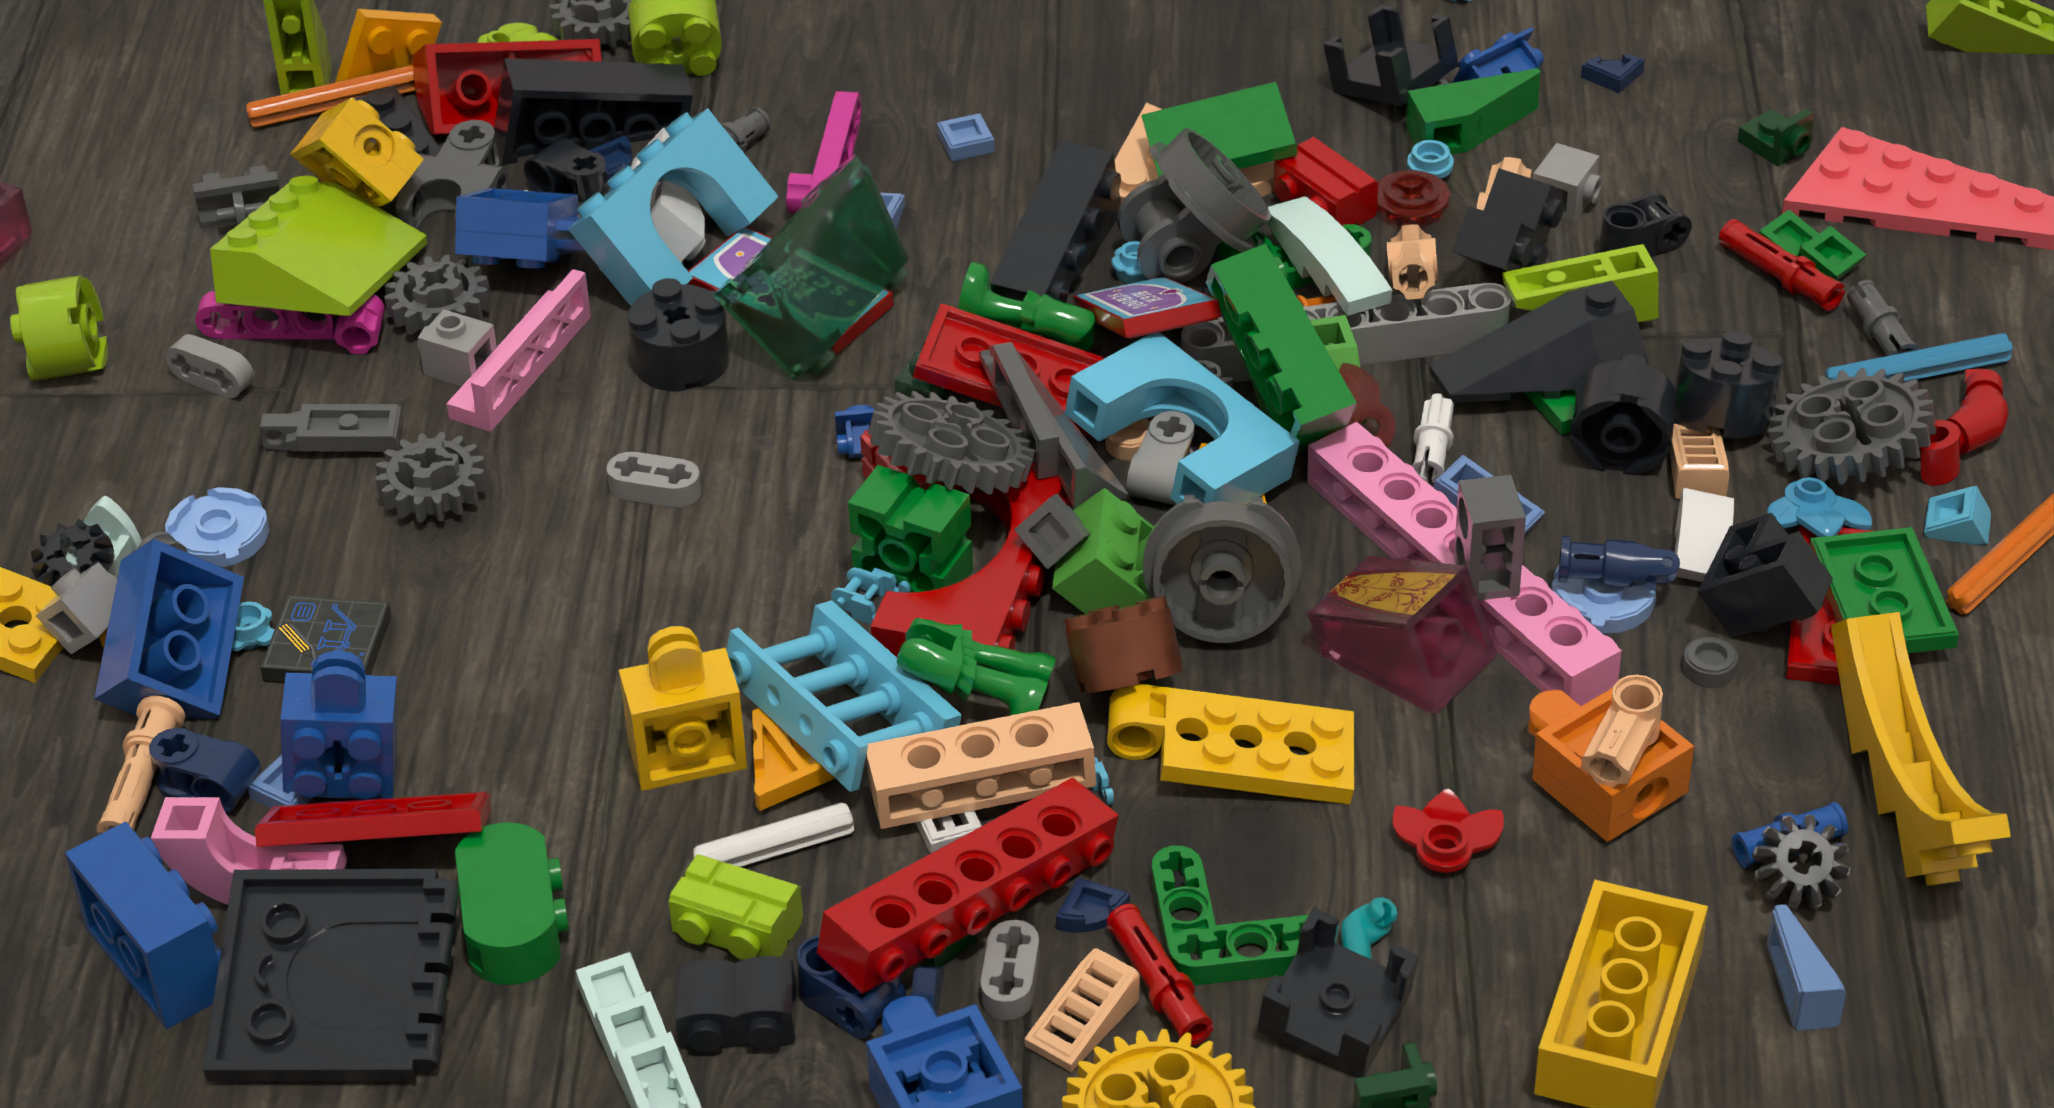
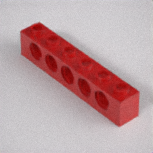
[817,777,1119,994]

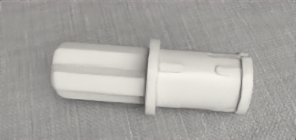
[1412,393,1454,483]

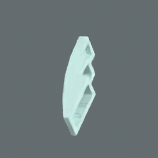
[1266,197,1393,316]
[575,952,702,1108]

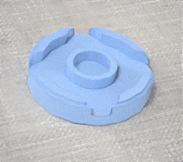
[165,487,270,567]
[1551,565,1656,633]

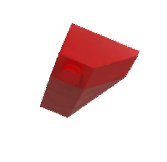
[412,39,602,136]

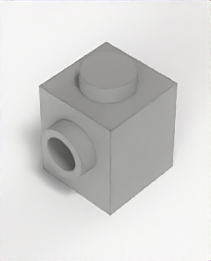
[1533,143,1603,224]
[418,309,497,387]
[36,562,117,654]

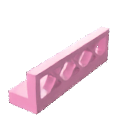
[446,269,591,432]

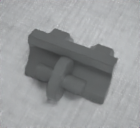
[193,165,280,229]

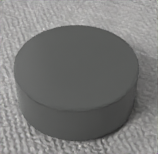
[1683,637,1738,688]

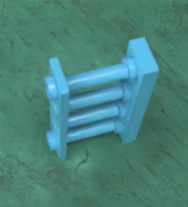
[726,600,962,792]

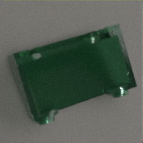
[713,154,909,380]

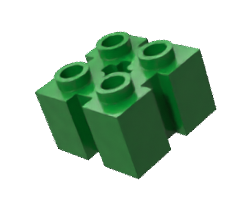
[848,465,973,593]

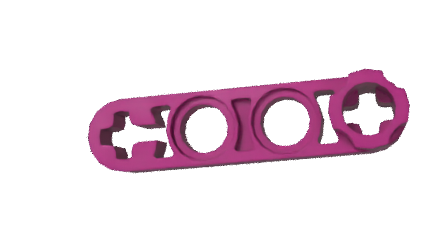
[786,91,862,217]
[195,291,385,355]

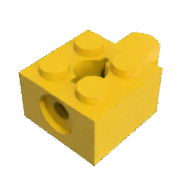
[290,97,424,207]
[619,626,748,791]

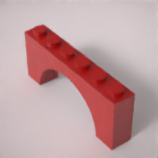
[870,466,1073,658]

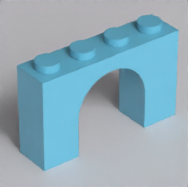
[568,109,779,306]
[1065,332,1300,505]

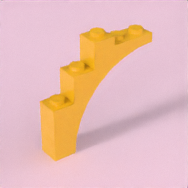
[1831,612,2011,886]

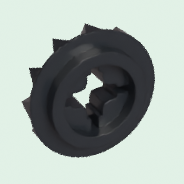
[30,519,114,587]

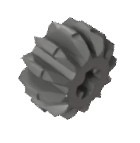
[1752,814,1850,911]

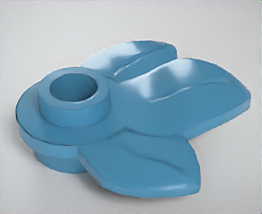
[1767,478,1872,537]

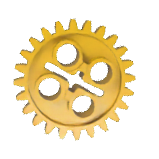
[1062,1029,1255,1108]

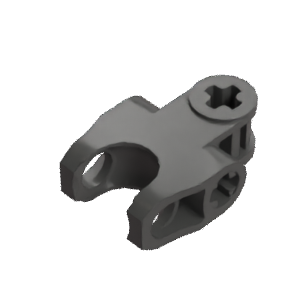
[396,120,509,229]

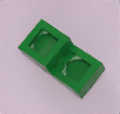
[1759,210,1867,281]

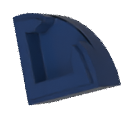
[1581,54,1645,93]
[589,136,633,185]
[1056,878,1130,933]
[912,965,944,1014]

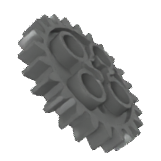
[1768,368,1936,485]
[868,391,1035,494]

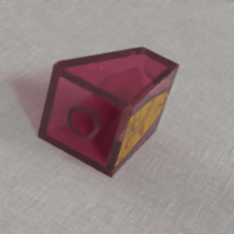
[1307,556,1497,714]

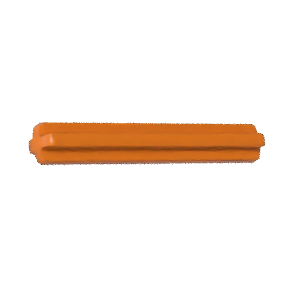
[246,65,416,128]
[1945,493,2054,615]

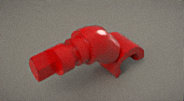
[1919,369,2009,486]

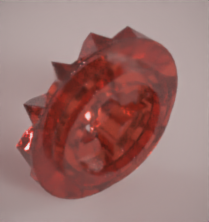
[1377,170,1450,225]

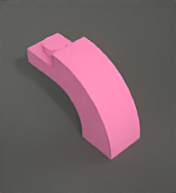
[151,797,347,905]

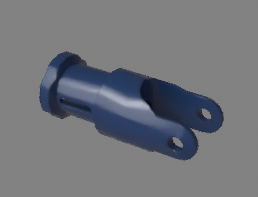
[1558,536,1680,588]

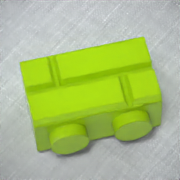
[669,854,803,960]

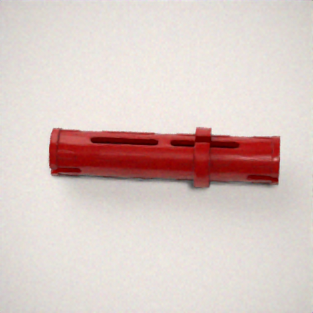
[1718,219,1845,311]
[1106,904,1214,1046]

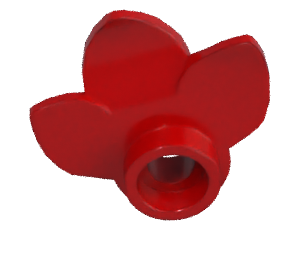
[1392,789,1504,872]

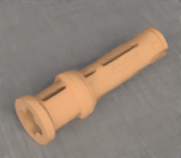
[97,695,185,833]

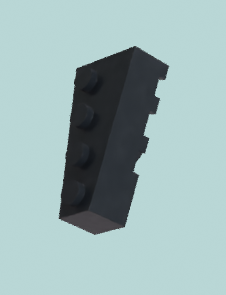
[494,59,693,165]
[990,140,1121,303]

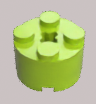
[628,0,722,76]
[10,275,108,381]

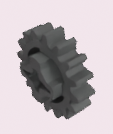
[549,0,636,48]
[384,255,490,335]
[375,432,487,522]

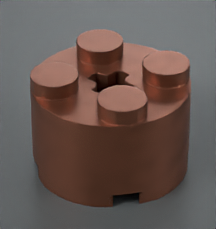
[1064,596,1184,693]

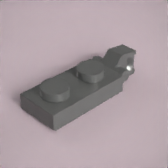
[260,404,403,452]

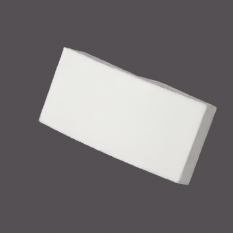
[1674,488,1734,582]

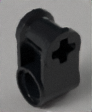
[524,138,609,208]
[1598,191,1692,257]

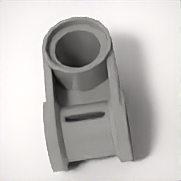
[1126,411,1194,505]

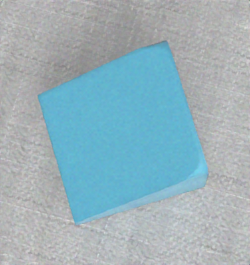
[1924,486,1991,545]

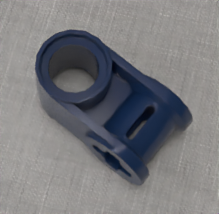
[149,728,261,813]
[797,935,906,1039]

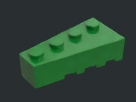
[1206,243,1357,454]

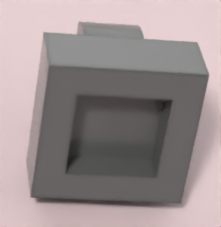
[1014,494,1090,570]

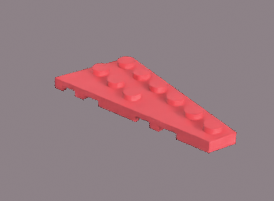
[1782,127,2054,250]

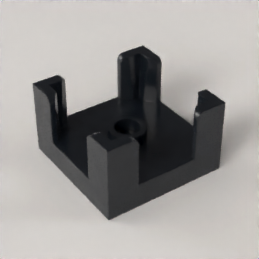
[1323,4,1459,106]
[1257,907,1419,1078]

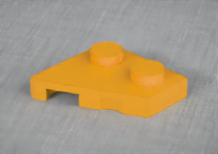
[335,9,442,83]
[752,708,835,811]

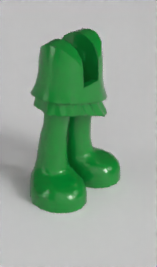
[958,261,1095,353]
[897,618,1056,716]

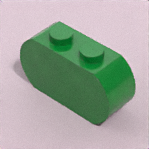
[455,822,569,985]

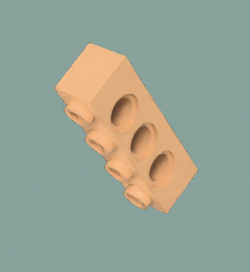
[866,702,1096,829]

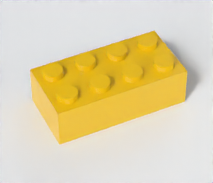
[1534,880,1708,1108]

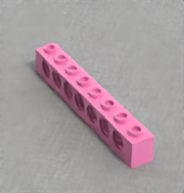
[1307,422,1622,706]

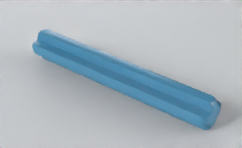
[1825,333,2013,382]

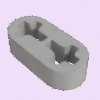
[165,334,254,398]
[606,452,701,508]
[981,920,1040,1020]

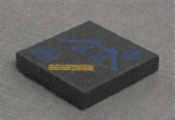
[260,595,391,682]

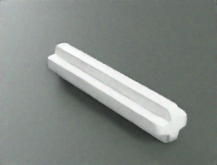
[693,803,854,867]

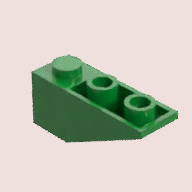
[1406,68,1541,155]

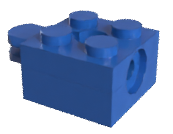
[455,188,585,268]
[280,650,397,799]
[866,995,1023,1108]

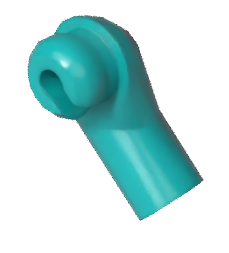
[1340,897,1398,960]

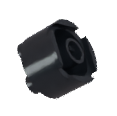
[628,278,729,392]
[1675,330,1783,438]
[1571,354,1677,475]

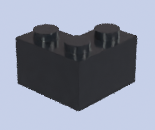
[1452,168,1564,273]
[1697,512,1833,638]

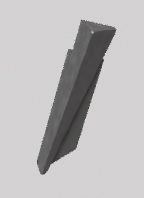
[979,342,1128,508]

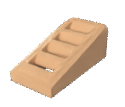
[1669,424,1729,499]
[1024,948,1140,1072]

